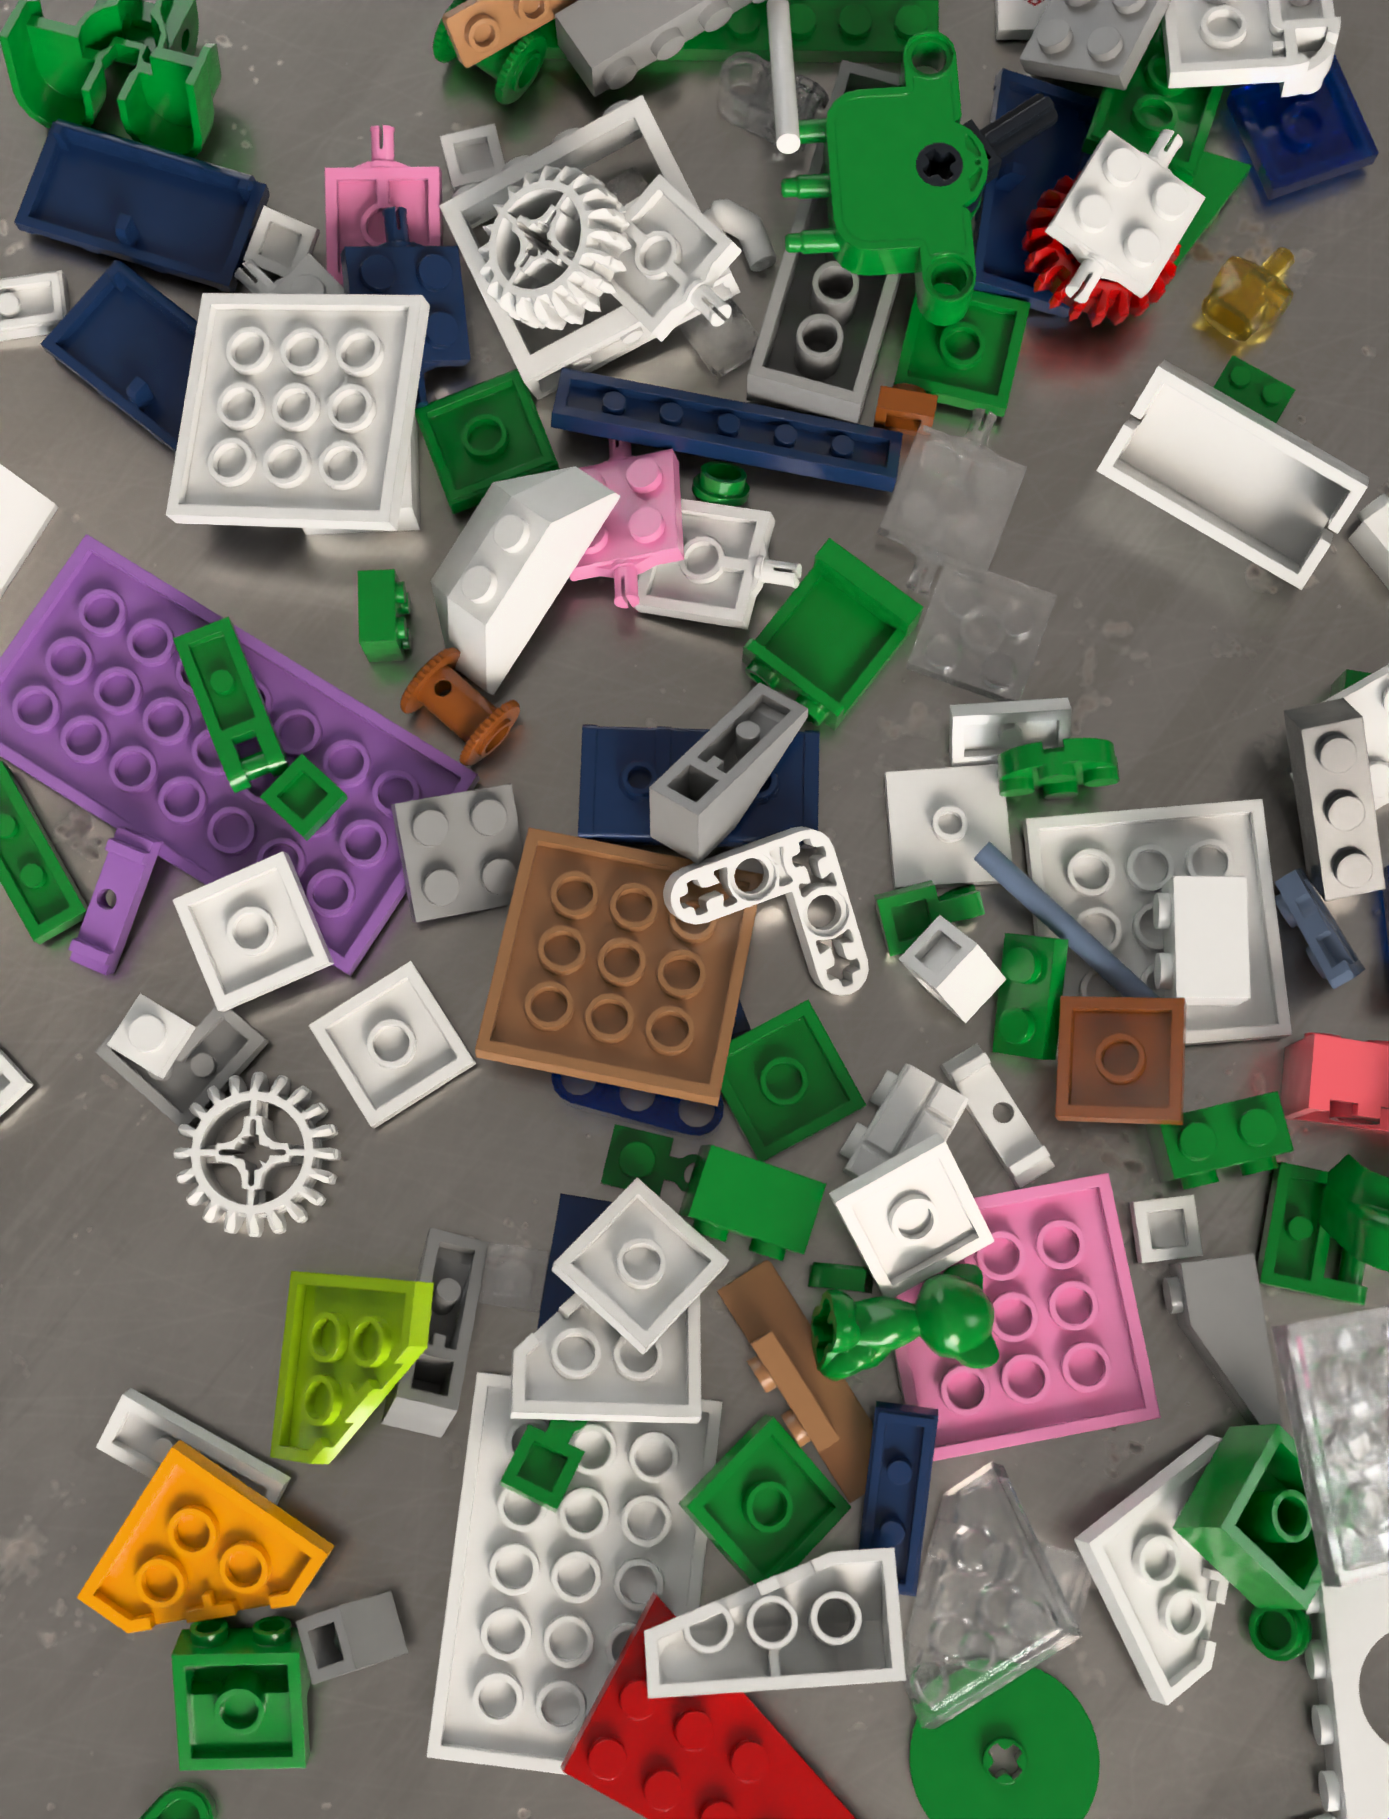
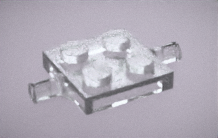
[876,408,1027,595]

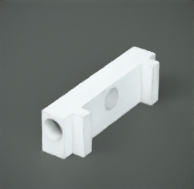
[940,1043,1055,1190]

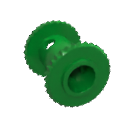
[433,0,547,105]

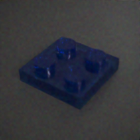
[1226,55,1379,200]

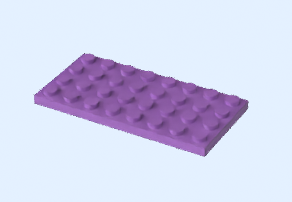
[0,534,480,977]

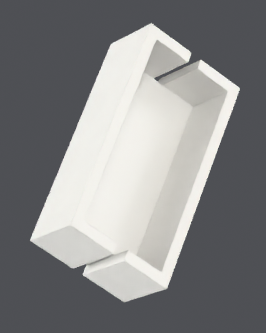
[1096,360,1369,590]

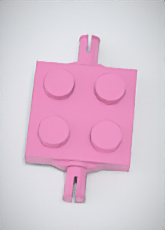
[325,125,443,287]
[570,438,684,608]

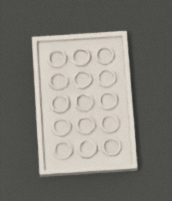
[427,1372,723,1775]

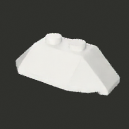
[431,466,621,695]

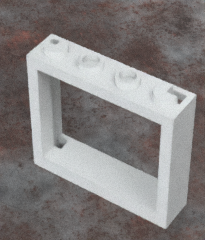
[439,95,741,400]

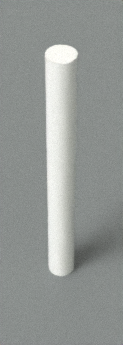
[766,0,800,154]

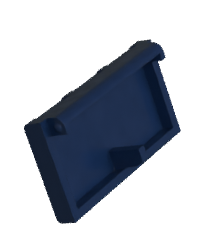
[973,68,1099,317]
[14,118,270,293]
[40,260,198,453]
[578,724,820,850]

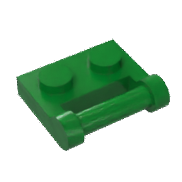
[1257,1162,1368,1306]

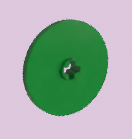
[909,1660,1100,1819]

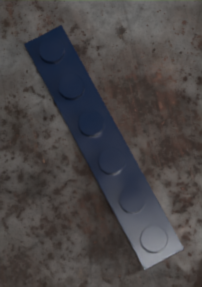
[551,368,903,492]

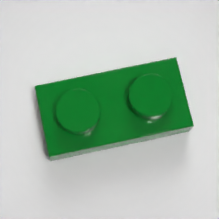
[992,933,1069,1060]

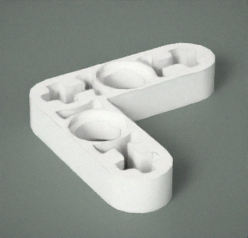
[663,826,869,996]

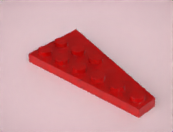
[560,1592,856,1819]

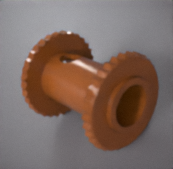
[400,647,520,766]

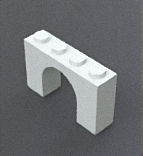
[1305,1553,1389,1819]

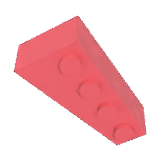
[1280,1033,1389,1132]

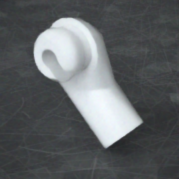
[703,199,777,272]

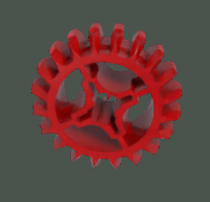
[1022,171,1181,327]

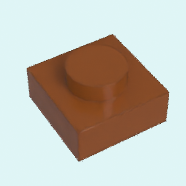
[873,383,938,438]

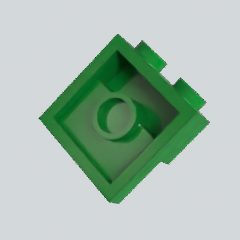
[171,1616,311,1771]

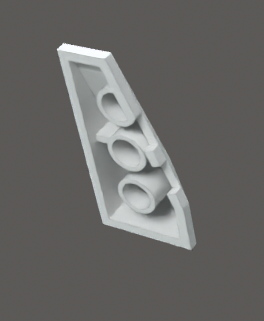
[644,1547,906,1699]

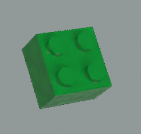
[1172,1424,1362,1610]

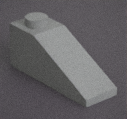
[649,683,808,865]
[381,1228,489,1438]
[1163,1253,1283,1428]

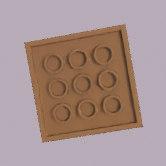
[475,827,764,1106]

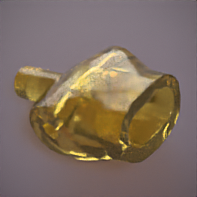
[1202,247,1295,341]

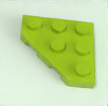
[270,1271,434,1464]

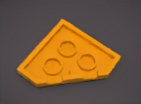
[76,1439,335,1633]

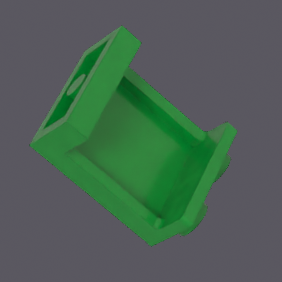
[742,538,923,731]

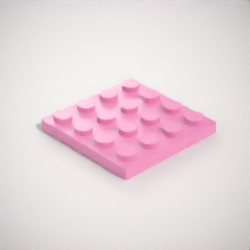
[893,1173,1161,1461]

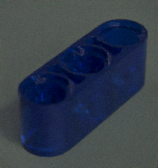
[551,1073,724,1140]

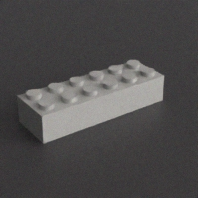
[746,60,930,424]

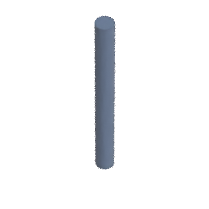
[974,842,1160,998]

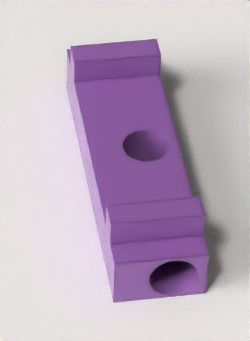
[68,826,163,975]

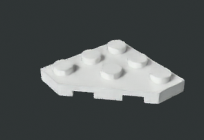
[510,1293,701,1424]
[1074,1435,1229,1706]

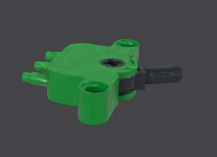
[781,30,1058,326]

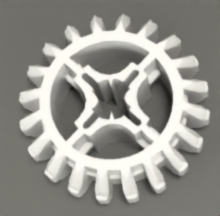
[478,165,632,331]
[174,1072,341,1237]

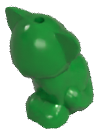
[811,1264,999,1381]

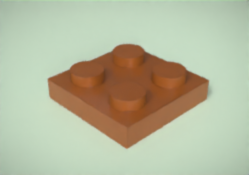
[1055,996,1187,1125]

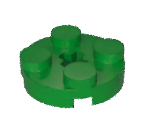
[997,738,1120,800]

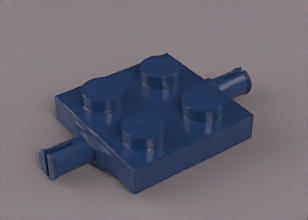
[340,207,471,408]

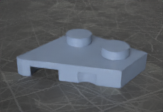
[1275,868,1366,990]

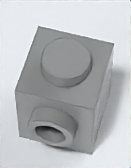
[296,1591,408,1685]

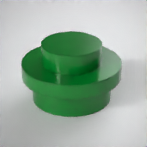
[692,461,750,506]
[1248,1606,1312,1661]

